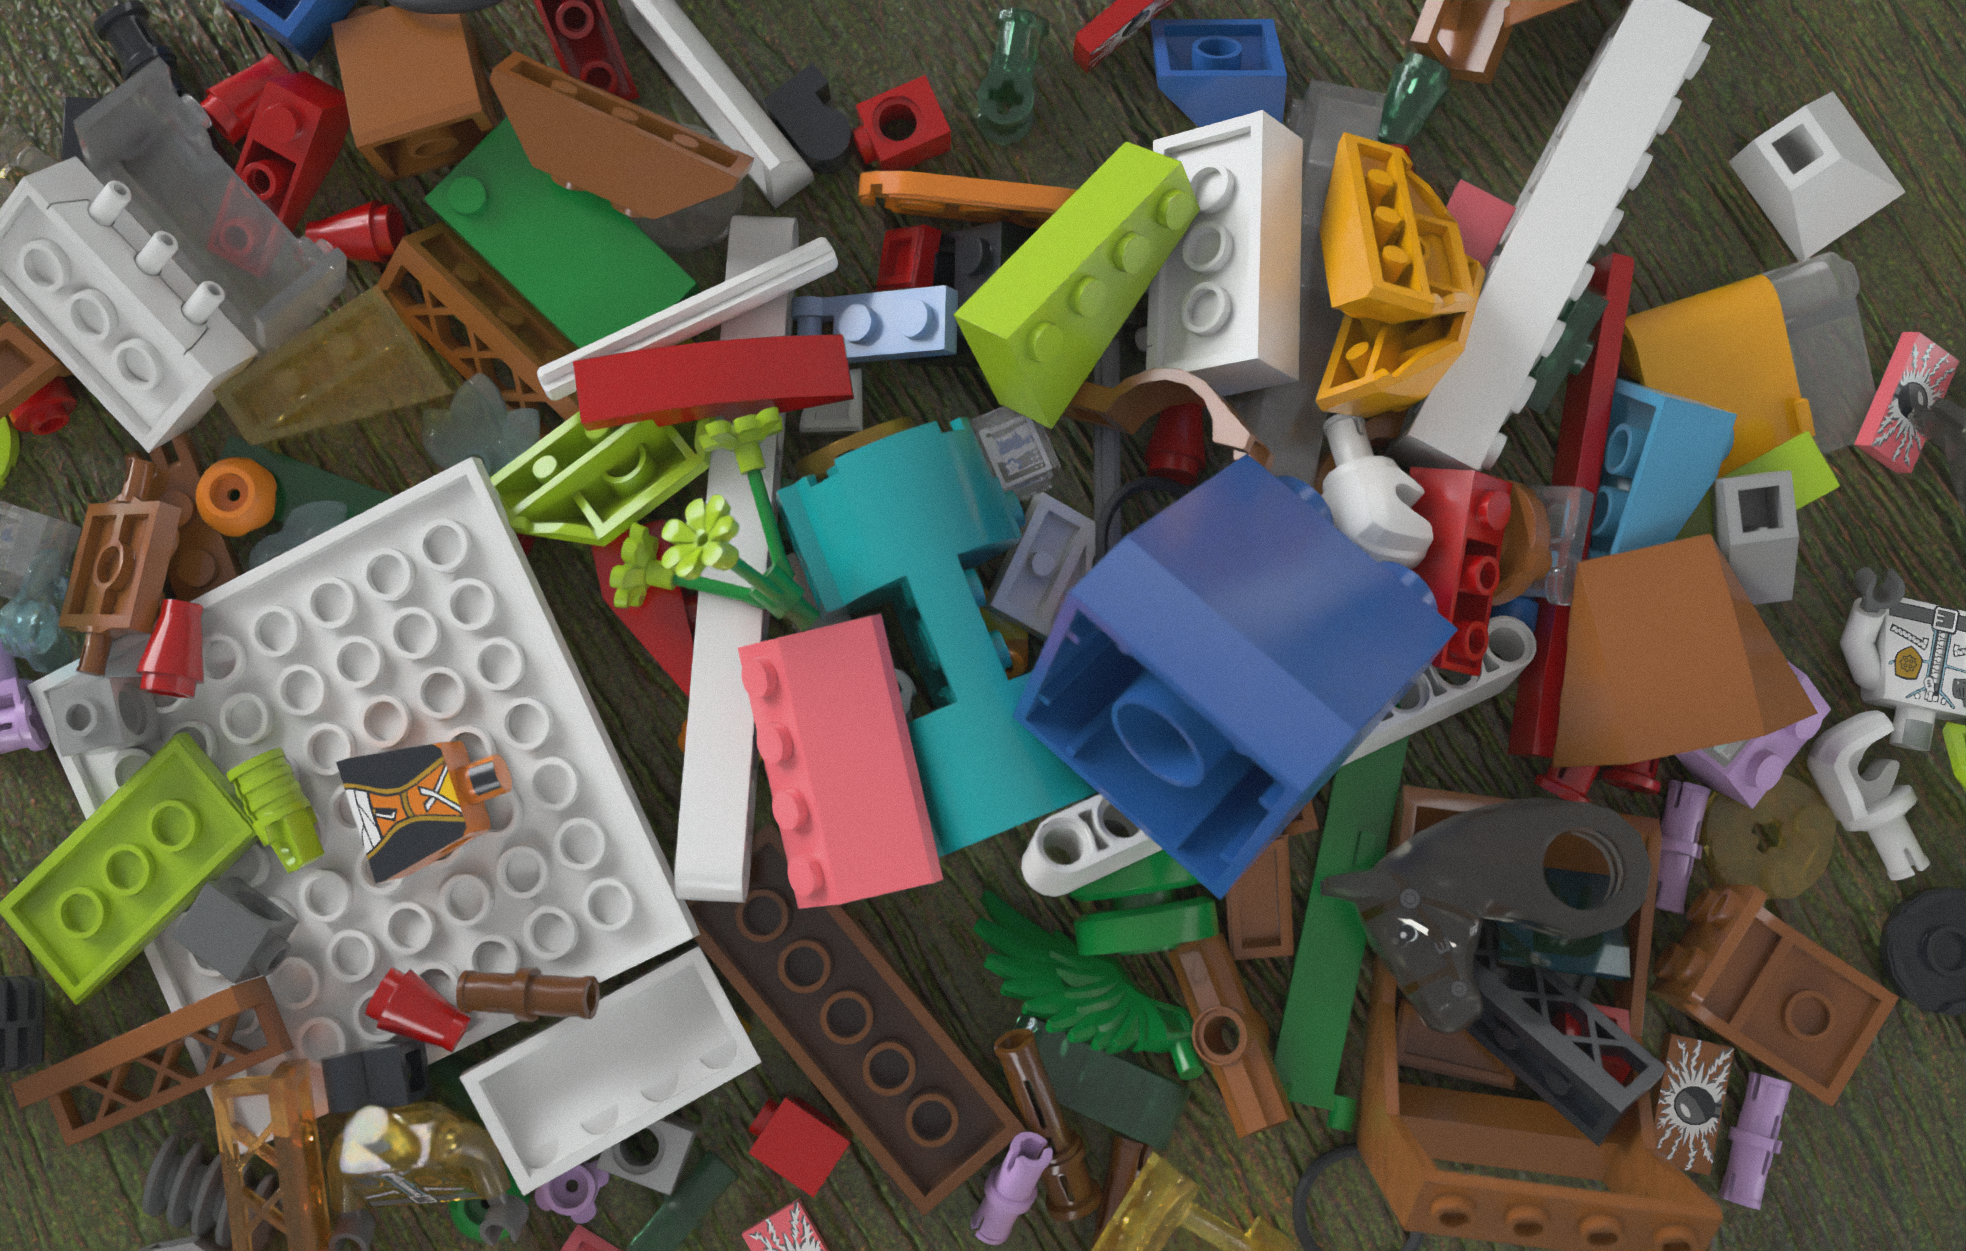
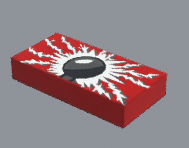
[1073,0,1175,74]

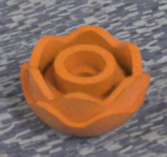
[195,456,277,537]

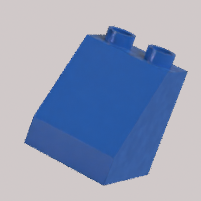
[1012,454,1458,900]

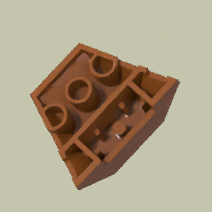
[1552,533,1818,768]

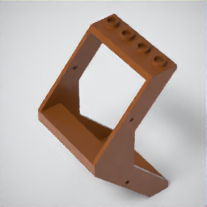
[1356,785,1723,1251]

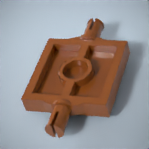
[58,458,182,677]

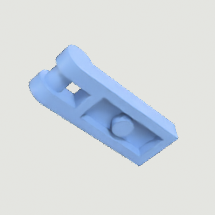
[791,285,958,363]

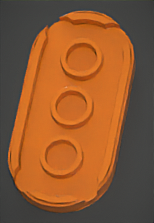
[858,170,1077,229]

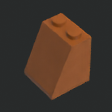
[331,6,500,184]

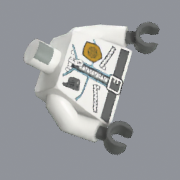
[1840,567,1966,751]

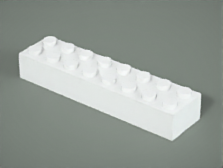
[1385,0,1713,472]

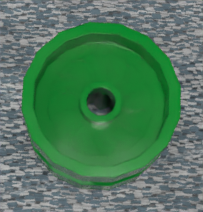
[1065,849,1220,955]

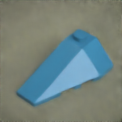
[1587,378,1737,559]

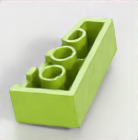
[953,141,1200,429]

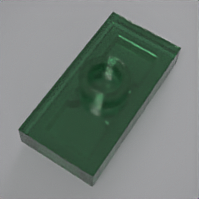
[1525,283,1609,414]

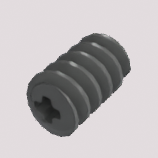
[142,1132,299,1251]

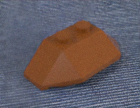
[489,51,755,220]

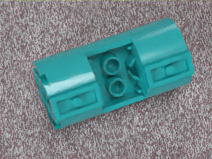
[775,417,1097,858]

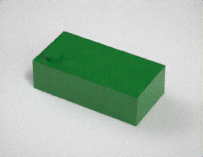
[424,116,701,349]

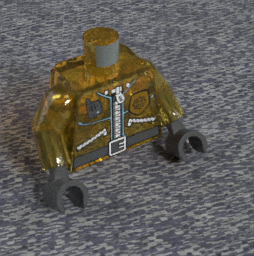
[327,1102,529,1251]

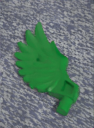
[973,890,1204,1080]

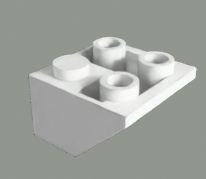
[1729,91,1905,263]

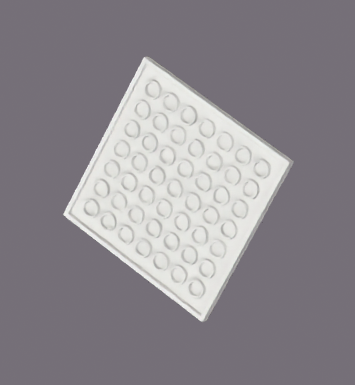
[27,457,701,1157]

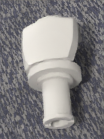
[1322,414,1433,569]
[1807,710,1930,880]

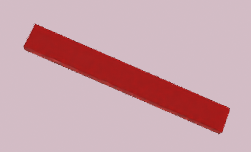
[1507,253,1635,758]

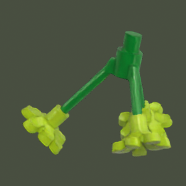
[610,407,820,632]

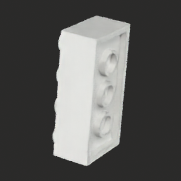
[1135,110,1303,396]
[0,156,259,453]

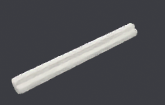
[537,237,838,400]

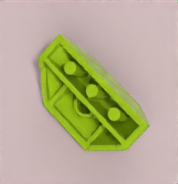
[490,338,716,546]

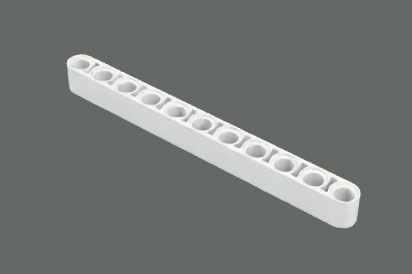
[675,215,799,903]

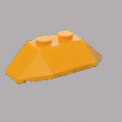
[1319,132,1476,324]
[1315,254,1486,418]

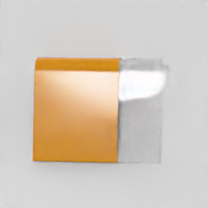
[1619,251,1876,478]

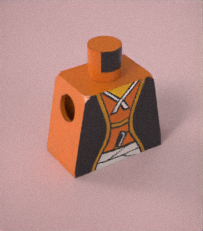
[336,741,512,884]

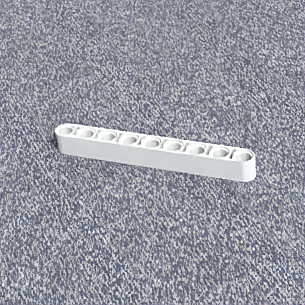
[1021,615,1536,897]

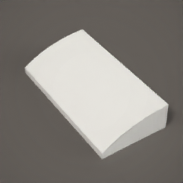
[617,0,815,209]
[460,943,761,1196]

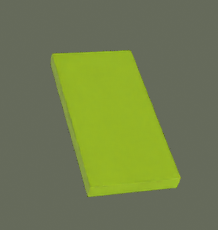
[0,733,259,1005]

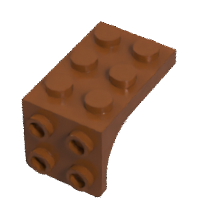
[1649,883,1899,1107]

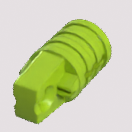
[226,747,325,873]

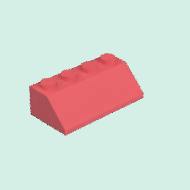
[738,614,943,909]

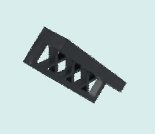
[1398,894,1667,1147]

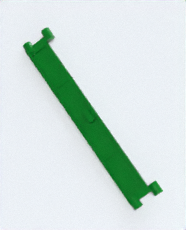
[1272,703,1410,1132]

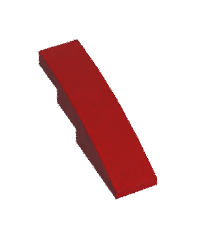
[573,334,854,431]

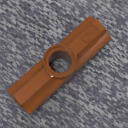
[1168,932,1295,1139]

